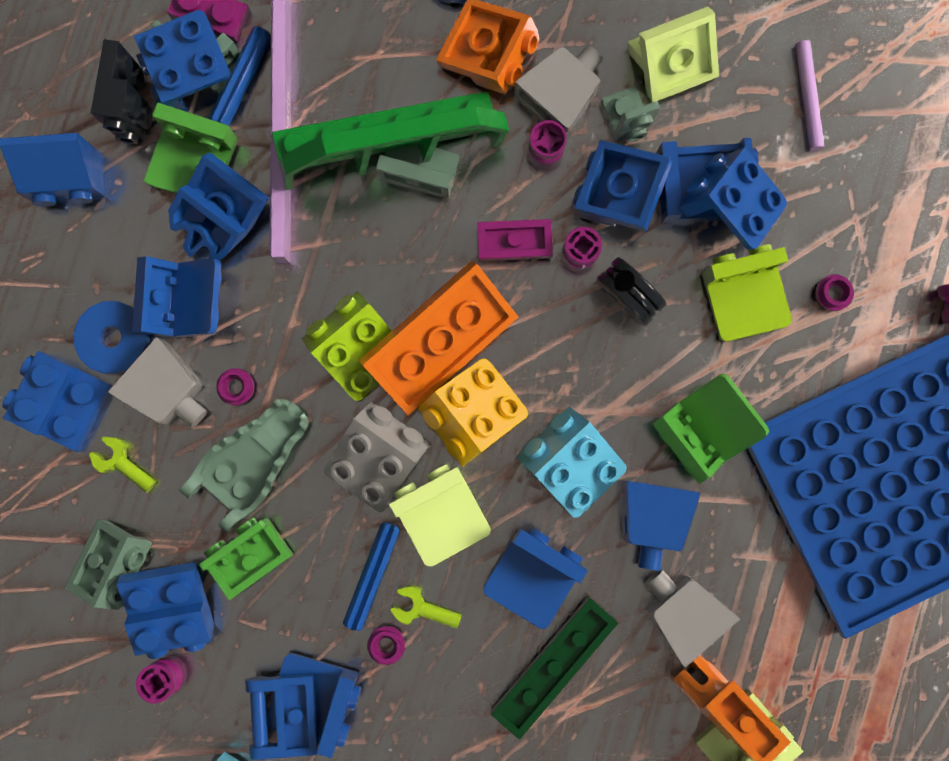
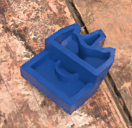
[168,152,270,261]

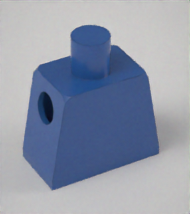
[623,480,700,571]

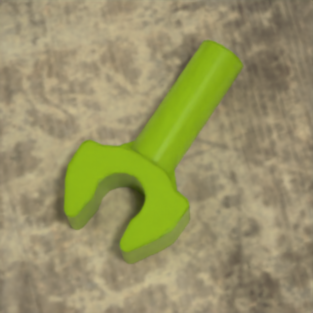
[89,437,156,493]
[390,585,462,629]

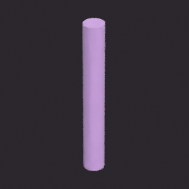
[795,40,824,151]

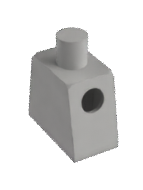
[514,45,603,137]
[108,337,207,428]
[645,569,740,668]

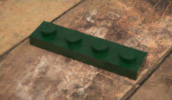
[490,596,618,740]

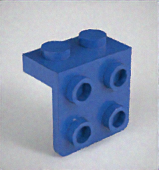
[134,10,230,112]
[679,147,787,250]
[132,256,222,338]
[484,526,588,629]
[267,653,362,758]

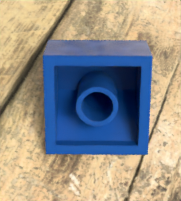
[0,133,105,206]

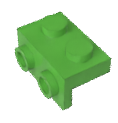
[199,517,294,600]

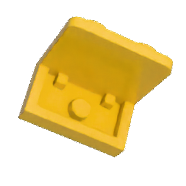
[418,358,528,467]

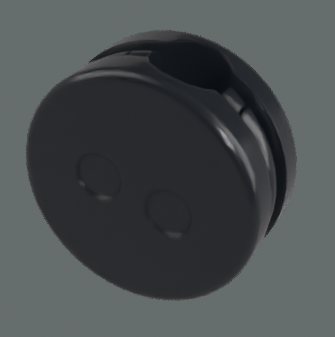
[596,257,667,326]

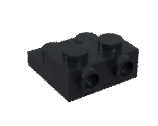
[91,39,152,144]

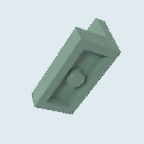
[376,146,460,198]

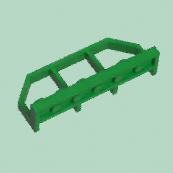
[272,91,509,190]

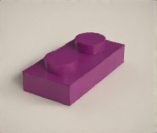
[167,0,251,43]
[477,219,553,261]

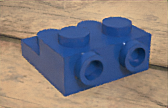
[574,140,672,232]
[2,351,114,452]
[117,562,215,659]

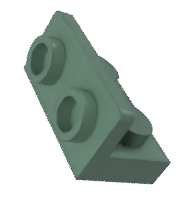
[65,519,152,610]

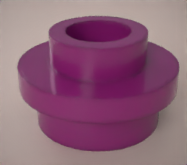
[816,274,854,311]
[216,368,255,406]
[367,626,405,665]

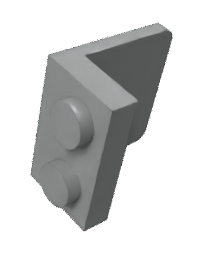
[324,401,432,512]

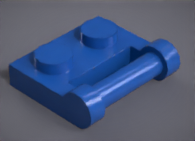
[245,673,319,760]

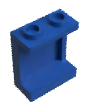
[656,137,758,224]

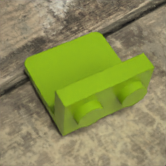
[702,244,792,342]
[301,291,392,401]

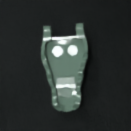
[179,399,308,534]

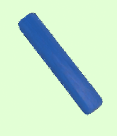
[209,26,271,126]
[343,522,400,631]

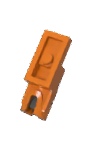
[672,655,791,761]

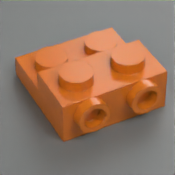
[436,0,539,95]

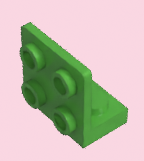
[144,102,238,194]

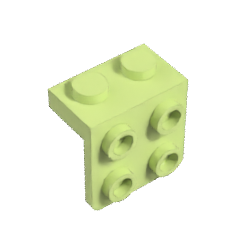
[389,464,491,567]

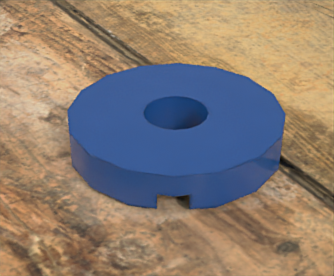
[74,301,150,375]

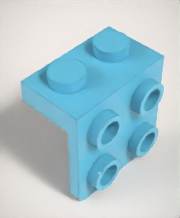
[516,406,627,517]

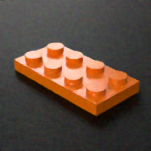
[359,260,519,416]

